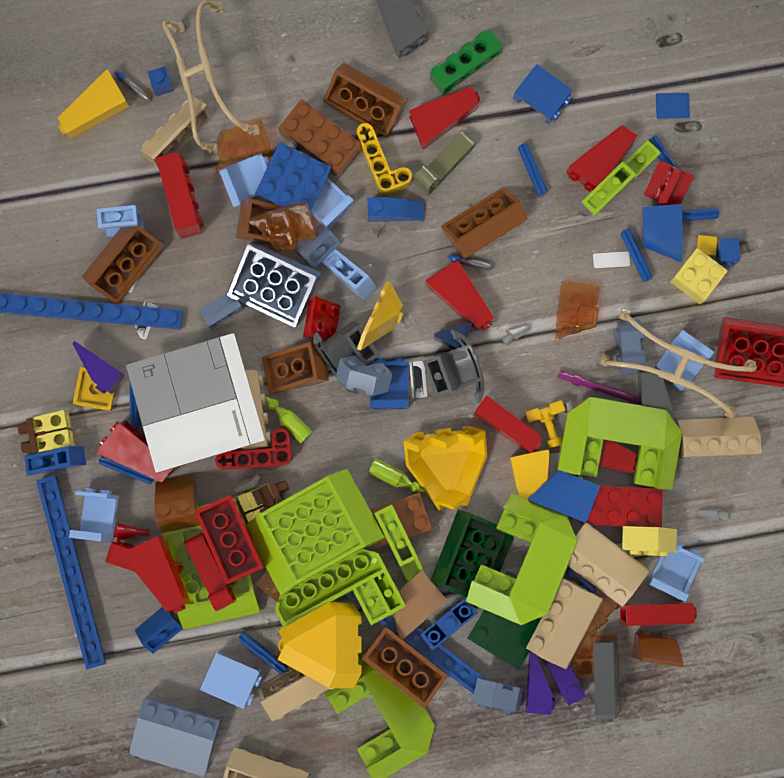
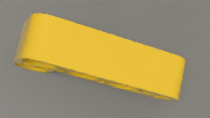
[357,123,412,196]

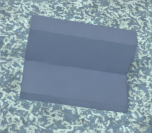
[294,224,341,269]
[199,292,243,330]

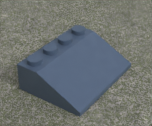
[227,241,322,328]
[129,696,222,777]

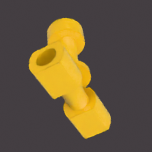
[525,400,565,449]

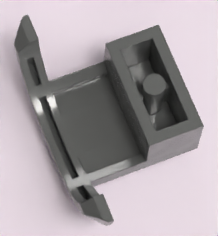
[313,321,380,394]
[423,330,485,403]

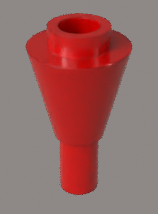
[113,522,149,541]

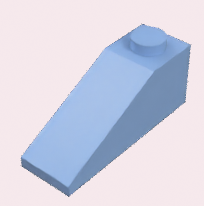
[322,249,377,301]

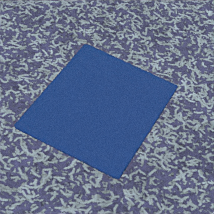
[656,93,690,119]

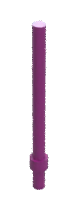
[557,371,638,404]

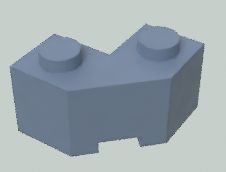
[613,319,646,374]
[336,355,392,396]
[472,678,525,715]

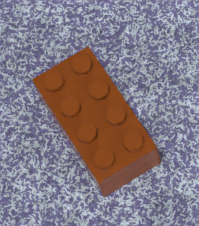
[278,99,362,178]
[363,493,432,551]

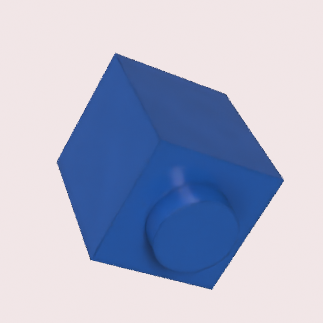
[147,66,174,96]
[716,238,740,268]

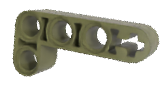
[414,130,477,195]

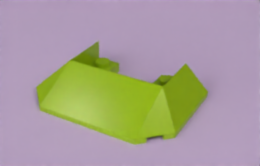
[557,397,682,490]
[466,493,578,625]
[274,548,406,628]
[324,651,435,778]

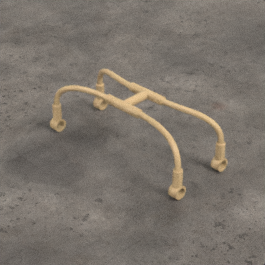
[162,0,260,154]
[599,308,757,418]

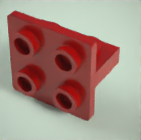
[644,161,694,206]
[303,296,341,340]

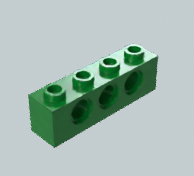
[430,29,503,96]

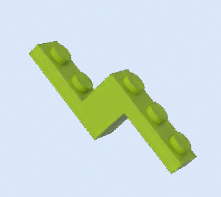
[581,140,661,216]
[374,504,425,582]

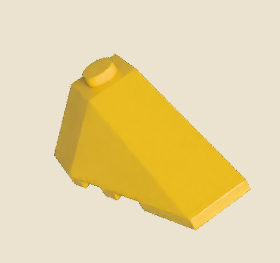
[357,281,404,350]

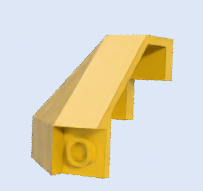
[403,426,487,511]
[278,602,362,689]

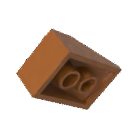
[236,198,301,247]
[262,342,329,394]
[154,474,200,533]
[632,631,683,667]

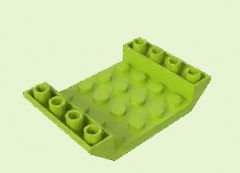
[246,469,385,596]
[162,498,260,630]

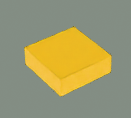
[696,235,717,257]

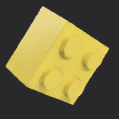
[670,248,728,304]
[622,526,677,556]

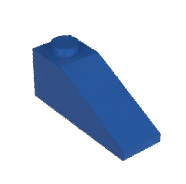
[367,197,424,222]
[24,446,86,475]

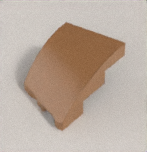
[392,570,447,640]

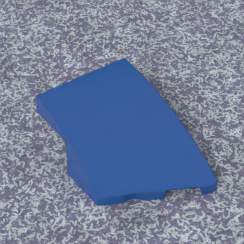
[641,204,683,262]
[528,470,600,523]

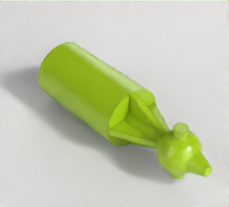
[266,397,313,444]
[368,458,424,493]

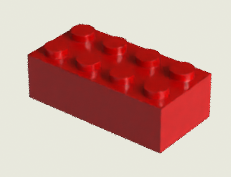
[156,152,205,239]
[580,486,663,528]
[194,495,265,585]

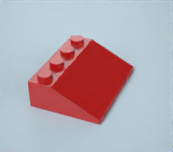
[714,317,784,387]

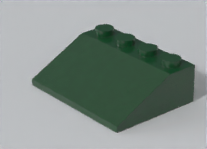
[431,509,514,597]
[467,570,542,670]

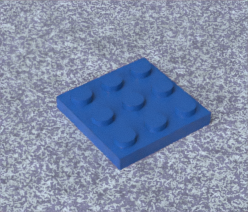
[255,142,331,219]

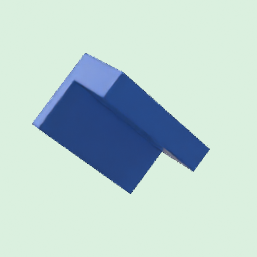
[135,607,183,654]

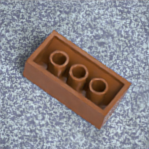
[323,63,408,137]
[441,187,528,259]
[82,224,164,304]
[362,627,448,709]

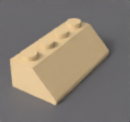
[141,97,211,169]
[242,370,271,450]
[677,417,762,458]
[568,523,650,607]
[526,578,603,669]
[258,668,334,722]
[223,747,309,778]

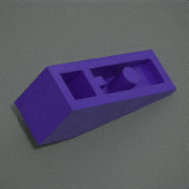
[72,341,125,394]
[525,651,555,715]
[542,658,586,706]

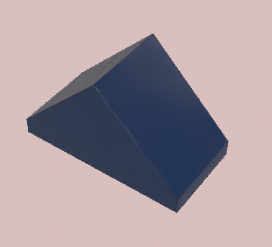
[434,322,472,350]

